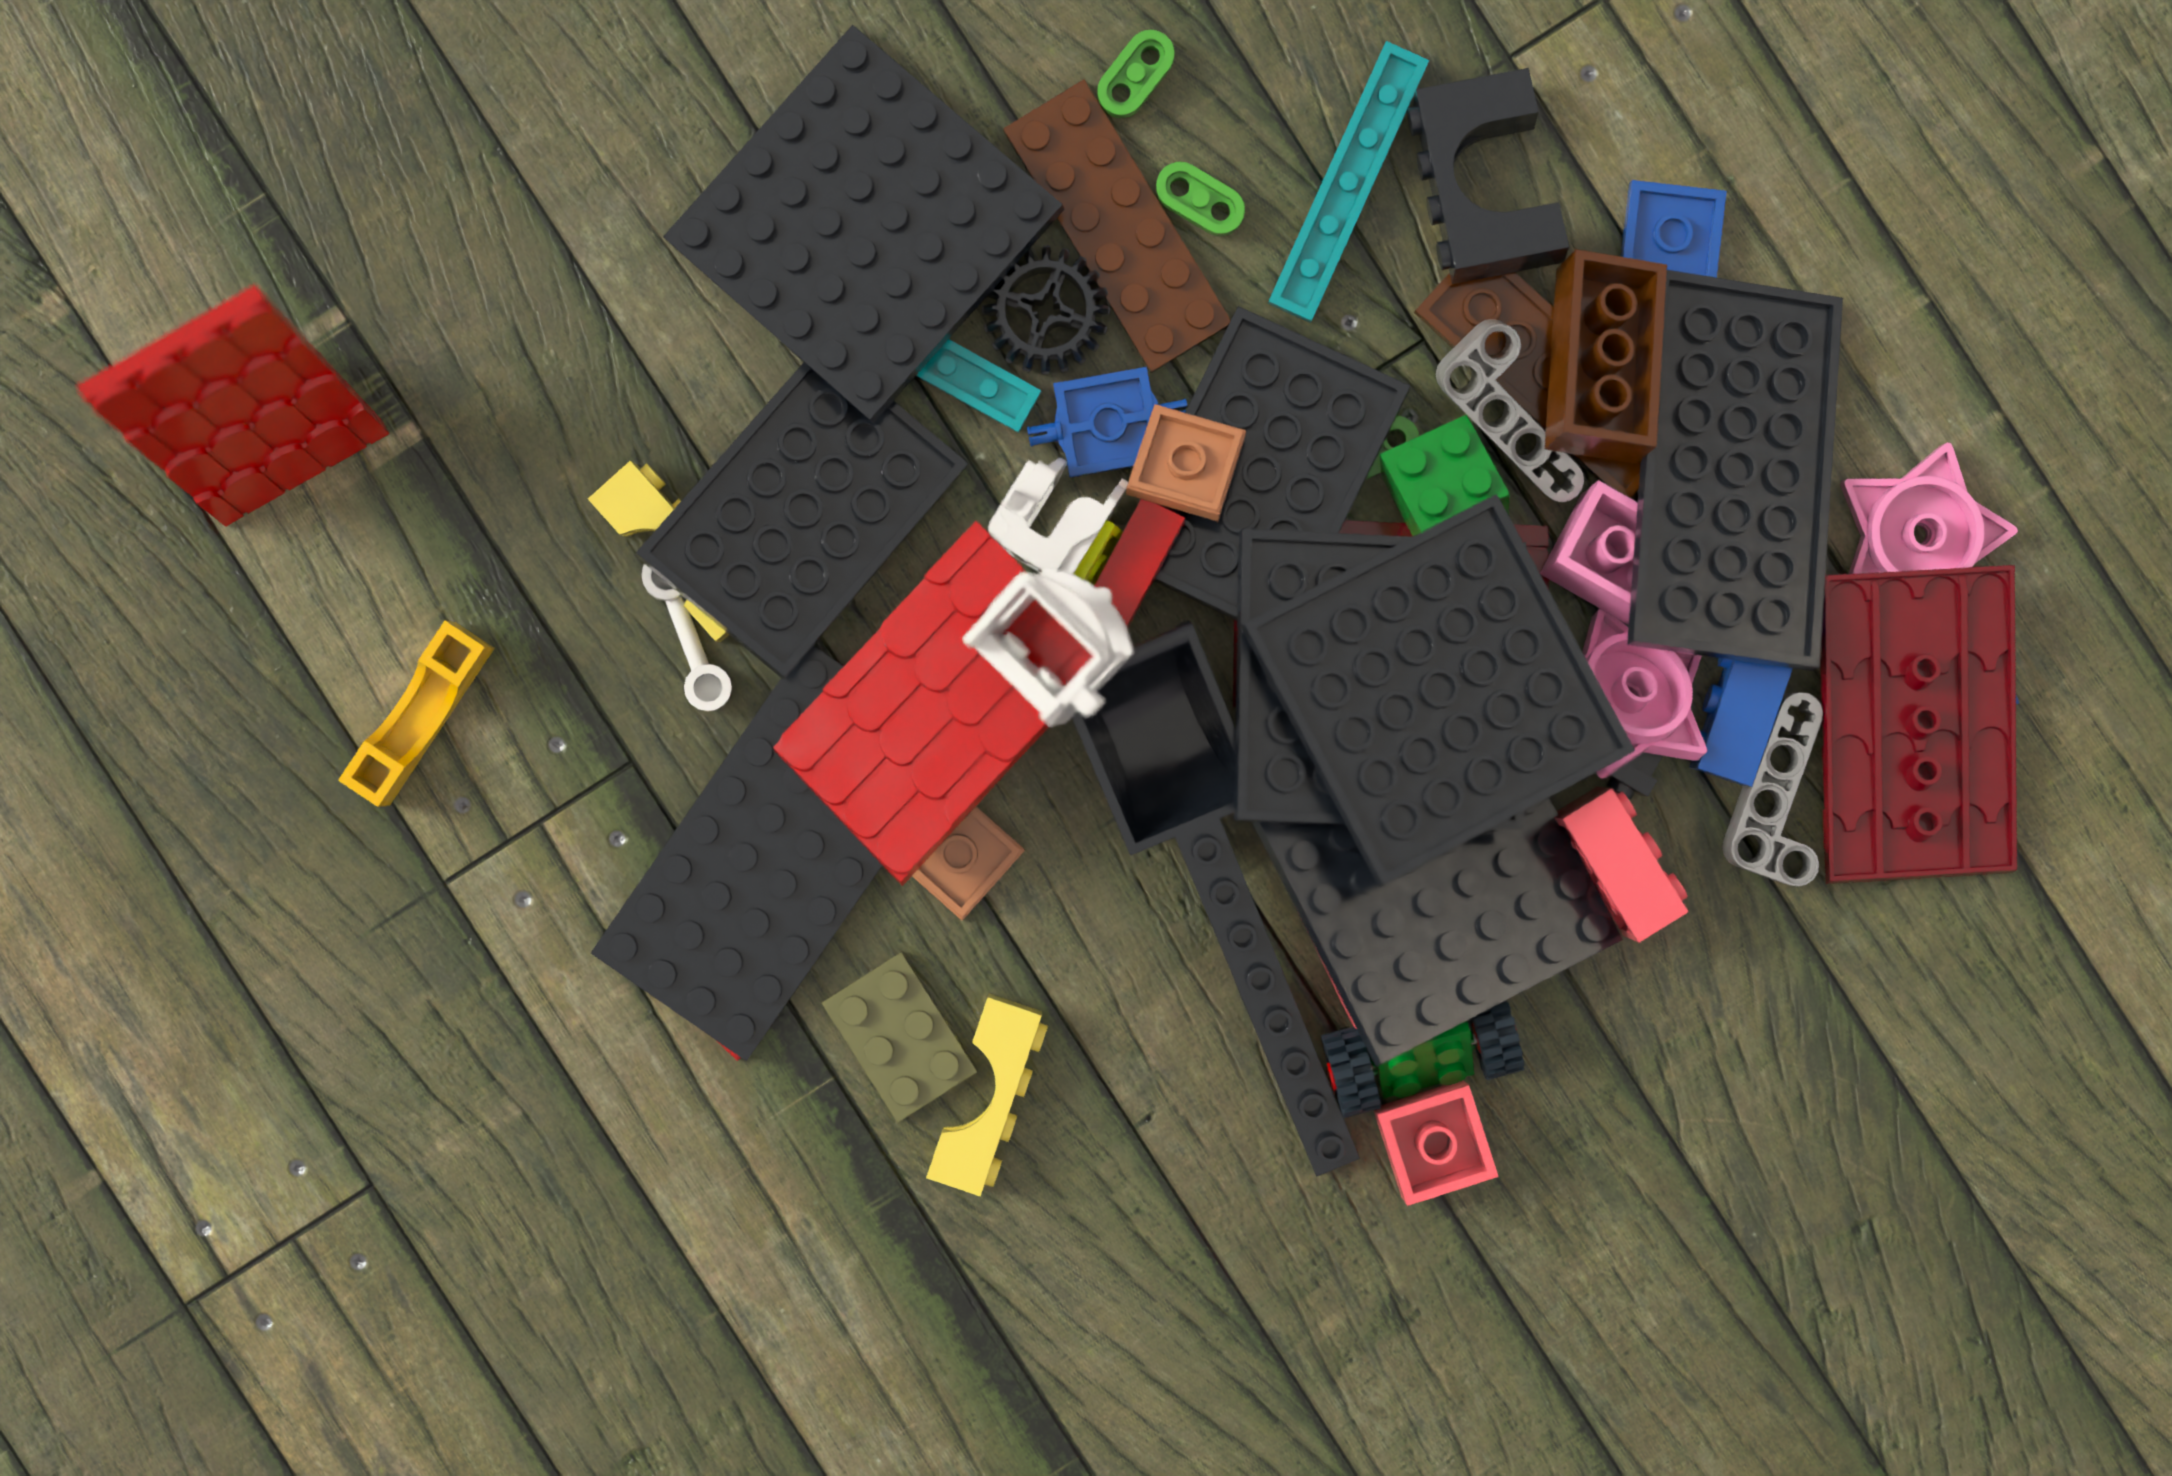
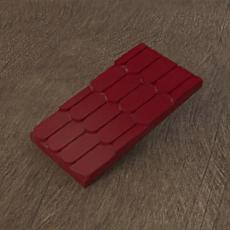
[1820,565,2017,884]

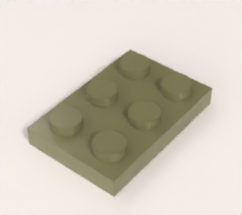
[821,951,978,1123]

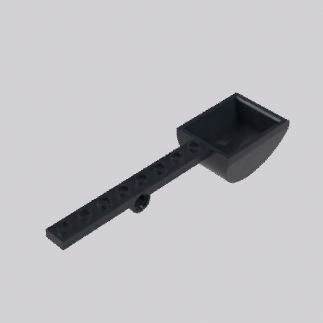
[1072,620,1360,1177]

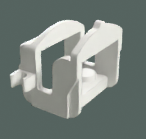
[988,458,1128,574]
[963,568,1134,726]

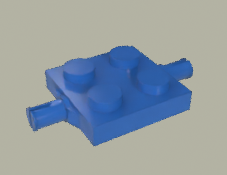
[1027,367,1188,478]

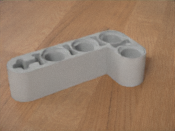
[1436,319,1584,502]
[1722,692,1823,887]

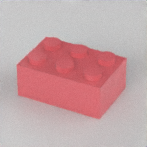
[1554,786,1688,943]

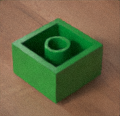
[1380,414,1510,536]

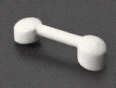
[641,564,732,712]

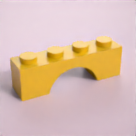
[338,620,495,807]

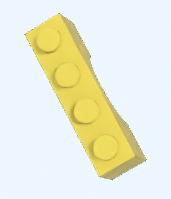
[588,461,729,642]
[926,993,1048,1196]

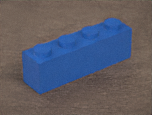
[1689,658,1793,787]

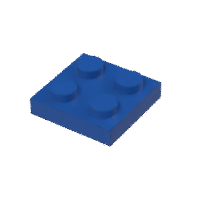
[1621,180,1727,278]

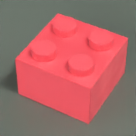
[1374,1080,1499,1206]

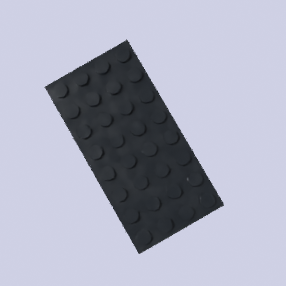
[1627,270,1843,671]
[591,646,883,1061]

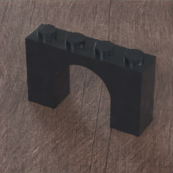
[1407,68,1569,284]

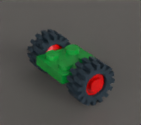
[1321,1000,1525,1118]

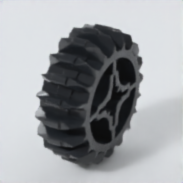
[982,245,1110,376]

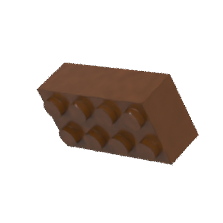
[1545,249,1667,464]

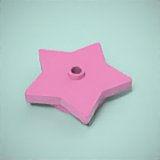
[1840,443,2018,574]
[1582,608,1707,779]

